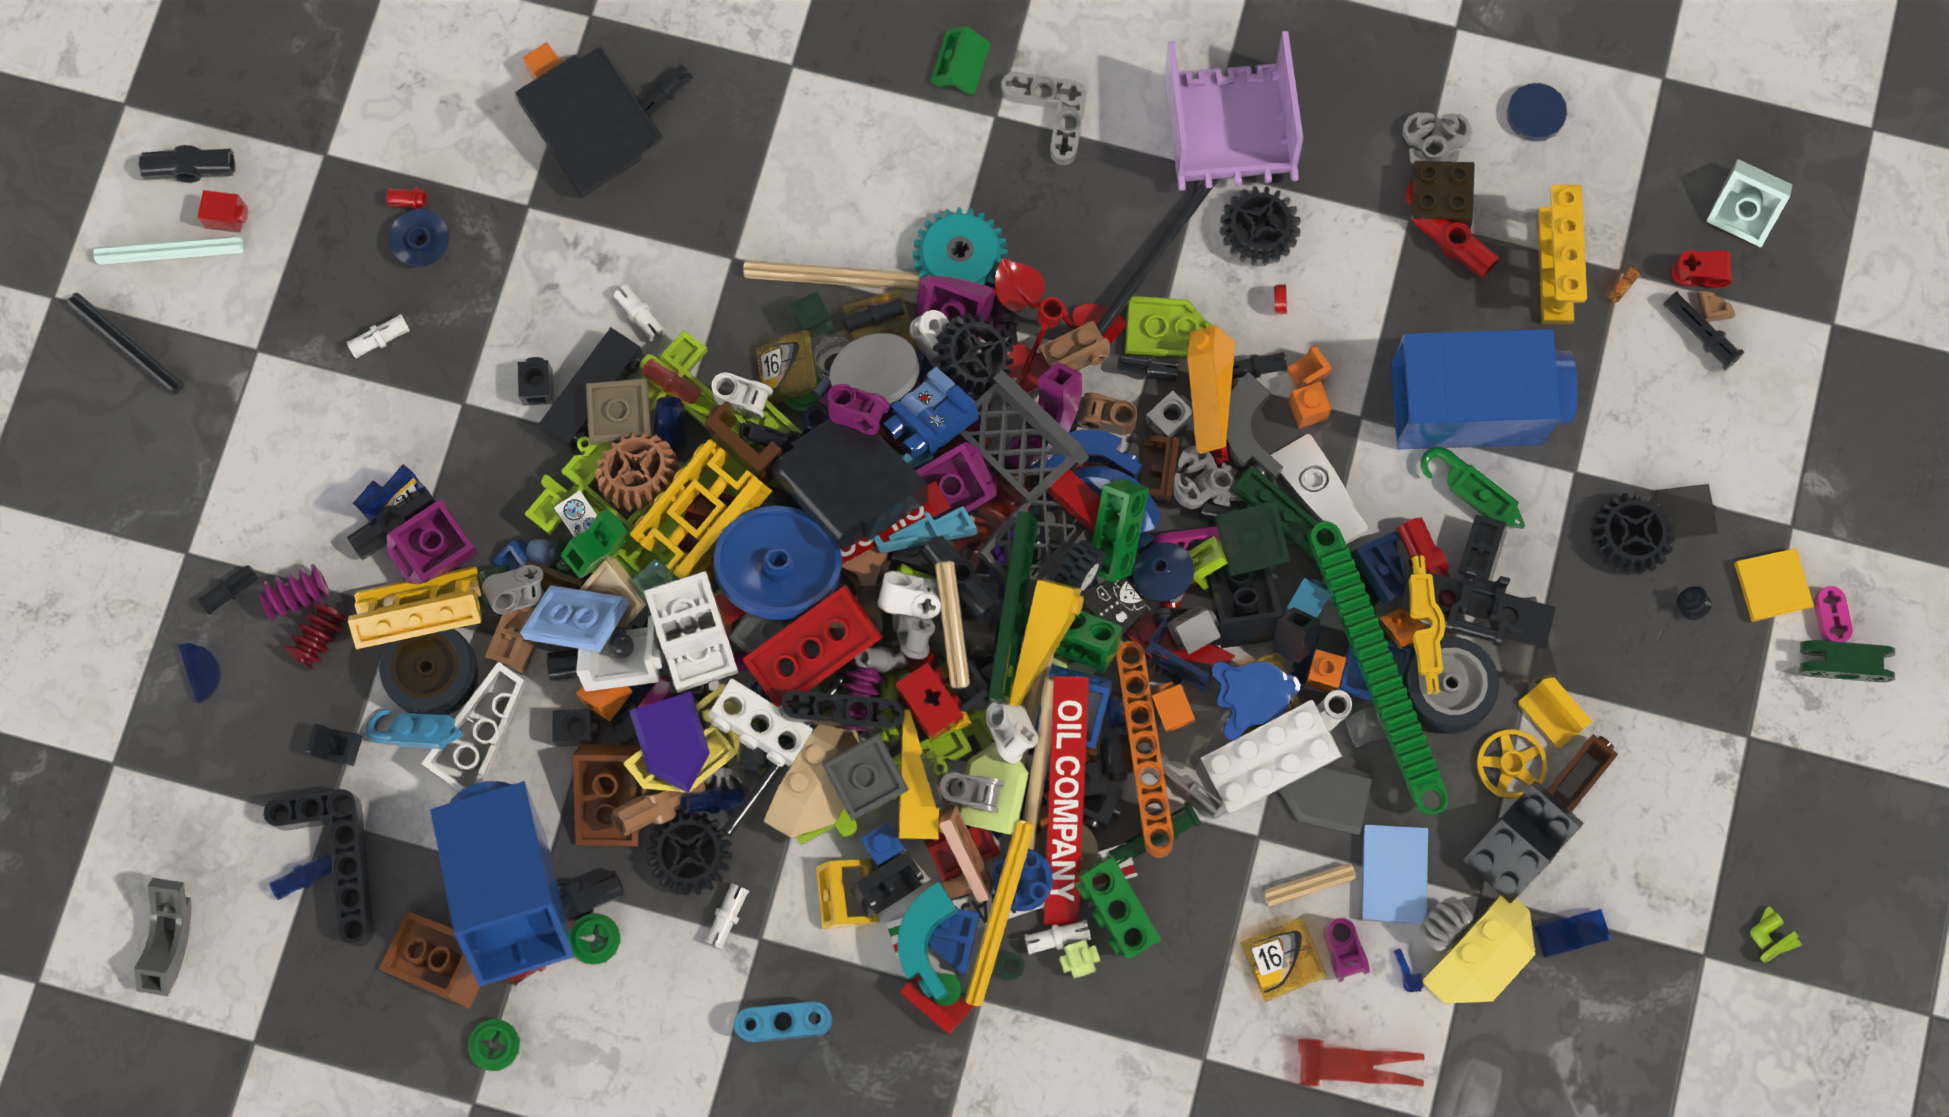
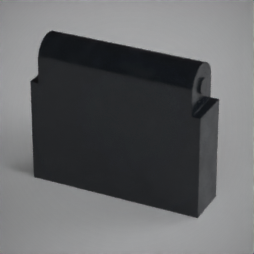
[515,46,663,198]
[770,419,928,549]

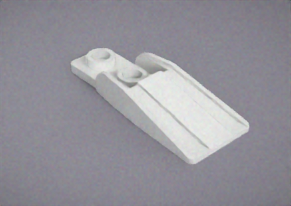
[1271,434,1368,544]

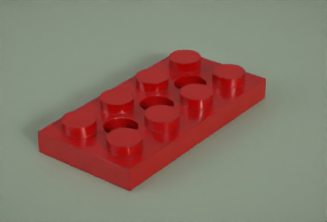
[742,585,883,708]

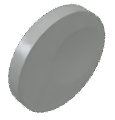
[830,333,919,405]

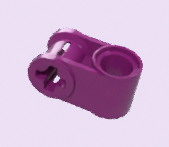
[828,384,890,435]
[1323,918,1370,983]

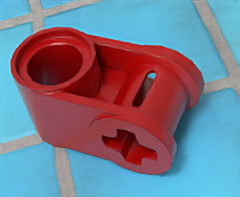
[1670,250,1732,288]

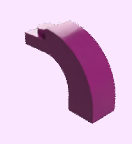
[1005,361,1082,469]

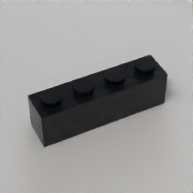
[539,327,644,452]

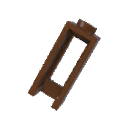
[1546,734,1618,812]

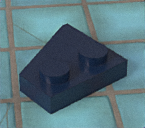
[1351,531,1407,605]

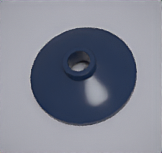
[389,209,449,267]
[1133,542,1195,602]

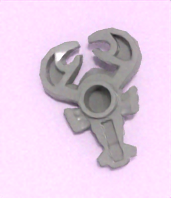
[1402,112,1472,165]
[1172,446,1252,509]

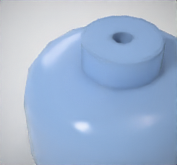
[526,539,559,568]

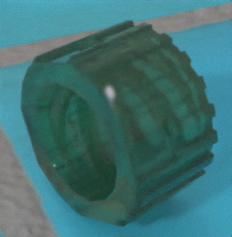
[996,952,1025,981]

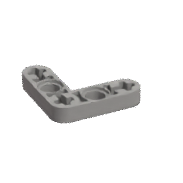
[1001,72,1086,165]

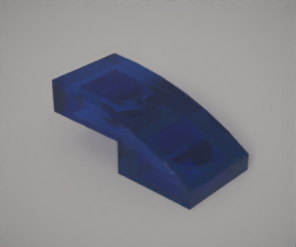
[1535,909,1611,958]

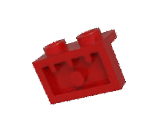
[924,825,1000,881]

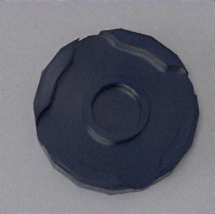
[1506,83,1567,141]

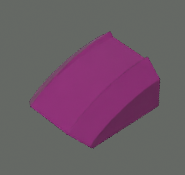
[915,276,996,341]
[914,442,997,520]
[387,499,479,584]

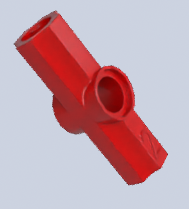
[1413,219,1500,279]
[1397,517,1455,607]

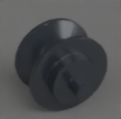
[1676,586,1712,620]

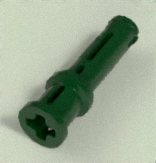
[1108,801,1202,866]

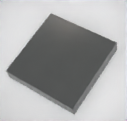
[821,733,909,821]

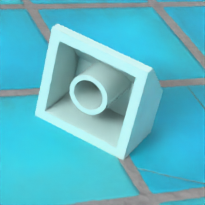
[1706,159,1793,247]

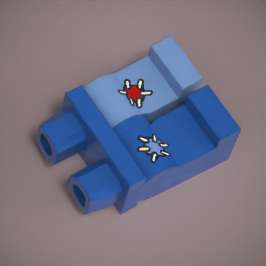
[883,367,979,459]

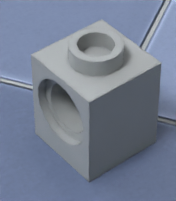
[1145,391,1193,438]
[1167,606,1221,655]

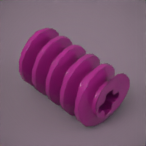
[260,564,331,621]
[831,660,886,731]

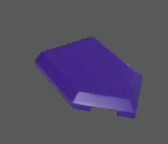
[630,692,710,793]

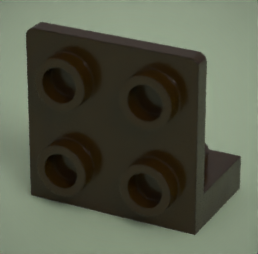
[1412,161,1475,231]

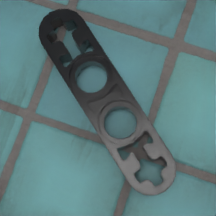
[779,690,905,731]

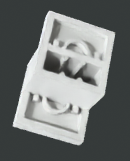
[644,571,739,693]

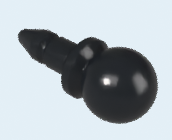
[606,626,634,658]

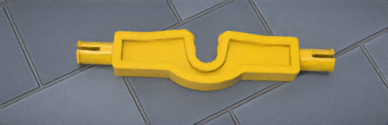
[1408,556,1445,694]

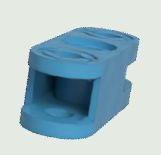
[734,1002,832,1043]

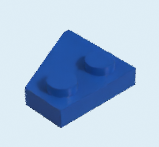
[928,908,980,975]

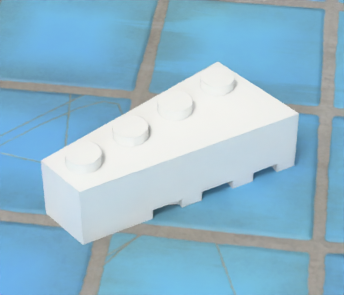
[421,662,526,792]

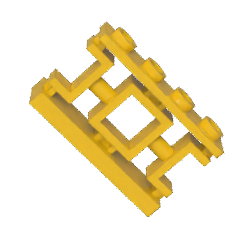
[630,439,772,579]
[348,567,483,649]

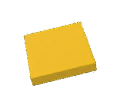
[1734,548,1814,622]

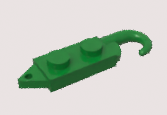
[1420,447,1525,529]

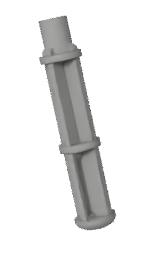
[1145,749,1226,819]

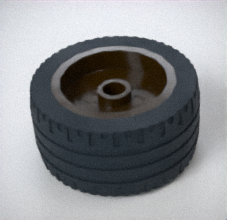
[379,629,478,715]

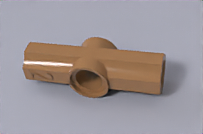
[610,782,706,837]

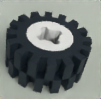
[1054,540,1106,596]

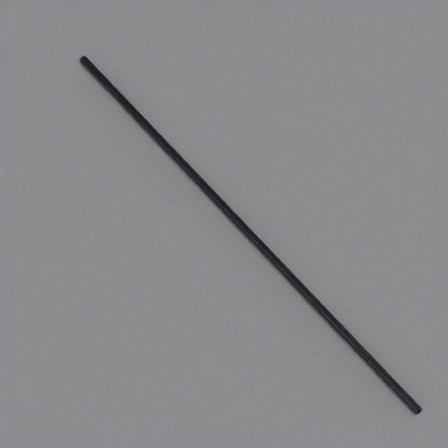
[721,178,1220,837]

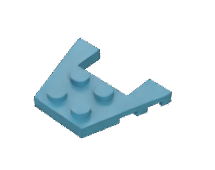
[873,451,977,554]

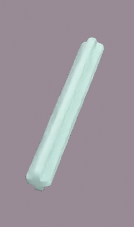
[94,235,244,264]

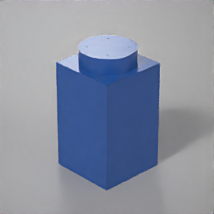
[1390,329,1578,450]
[430,781,574,986]

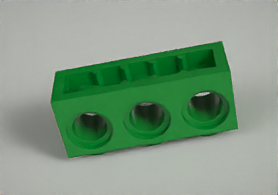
[1092,478,1149,582]
[1021,607,1123,673]
[1075,854,1161,960]

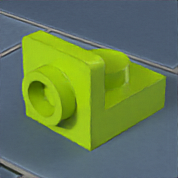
[1188,536,1228,591]

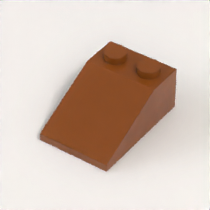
[572,744,642,847]
[379,911,480,1009]

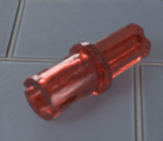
[641,358,701,404]

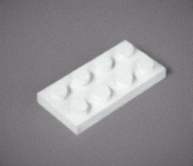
[1201,700,1343,814]

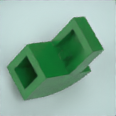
[561,508,628,579]

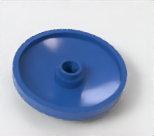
[714,506,842,619]

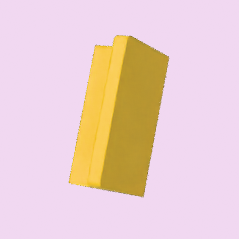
[1518,674,1593,749]

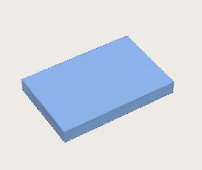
[520,585,629,652]
[1361,825,1428,924]

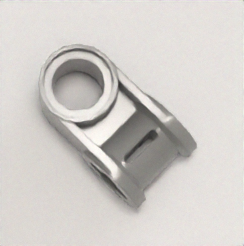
[482,565,545,615]
[893,605,935,659]
[940,772,1005,813]

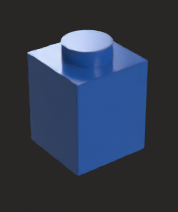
[861,822,905,869]

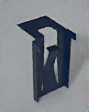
[1145,617,1209,692]

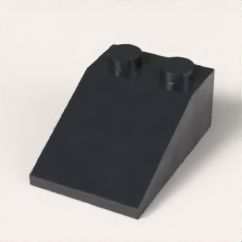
[1207,547,1283,649]

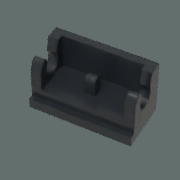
[1458,514,1507,581]
[850,850,924,919]

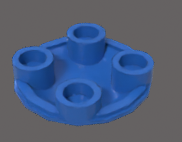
[992,849,1053,912]

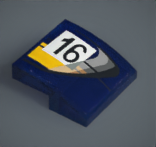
[352,464,423,522]

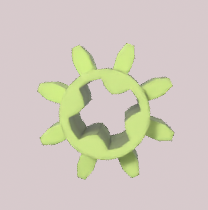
[1060,940,1100,978]

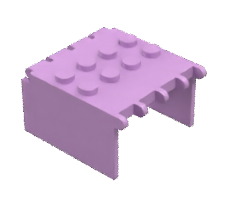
[1165,31,1303,191]

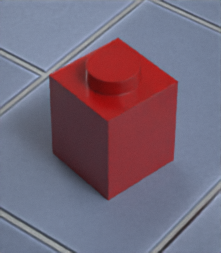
[197,190,248,233]

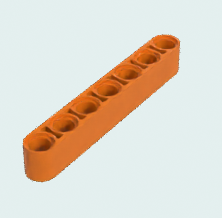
[1116,641,1174,858]

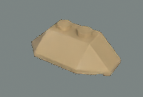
[763,713,860,838]

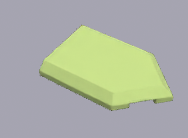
[957,742,1029,835]

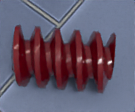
[284,603,348,672]

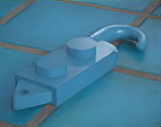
[366,709,464,749]

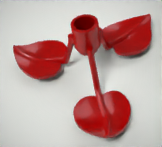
[995,258,1127,394]

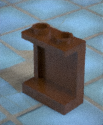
[705,401,783,485]

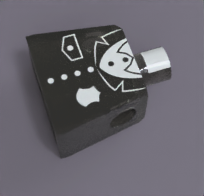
[1082,578,1147,639]

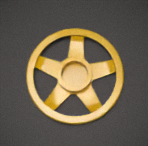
[1476,729,1548,799]

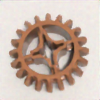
[595,431,680,512]

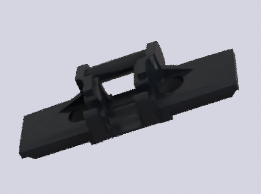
[1399,566,1556,649]

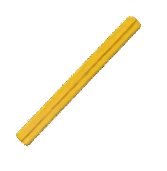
[964,820,1034,1006]

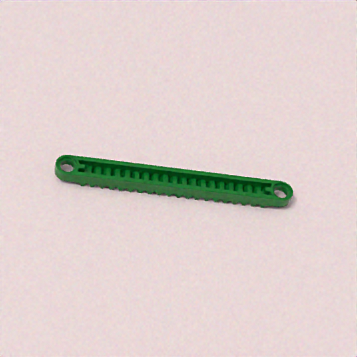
[1309,521,1449,817]

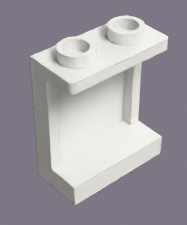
[576,615,665,692]

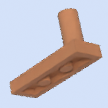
[939,804,993,903]

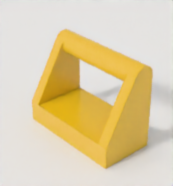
[815,859,879,929]

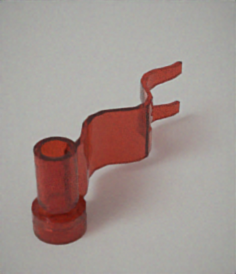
[952,475,1033,570]
[1298,1039,1424,1087]

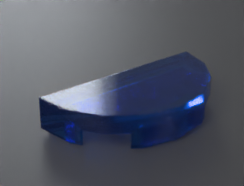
[178,643,221,704]

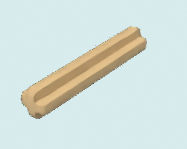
[1264,863,1356,906]

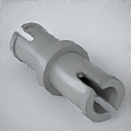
[855,646,909,672]

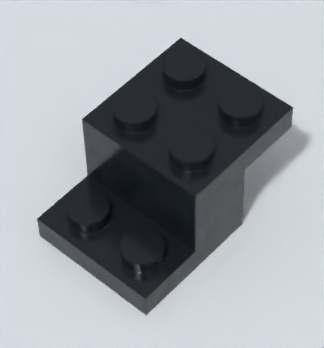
[1463,780,1584,903]

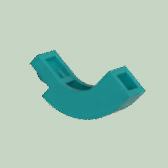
[898,882,958,1001]

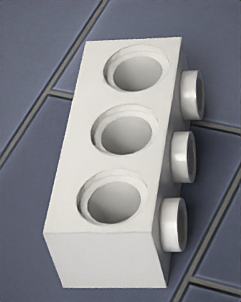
[708,678,813,767]

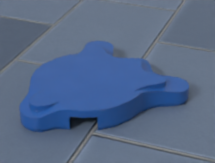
[1210,662,1300,740]

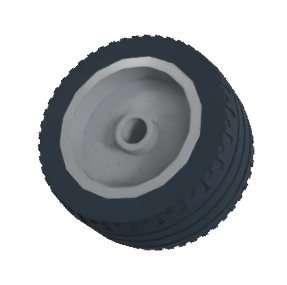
[1403,636,1499,734]

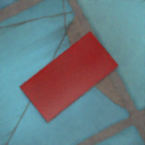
[1046,469,1101,533]

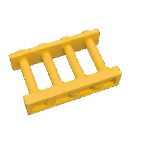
[1537,184,1587,324]

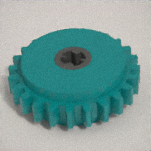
[913,207,1008,288]

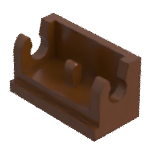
[1139,435,1180,504]

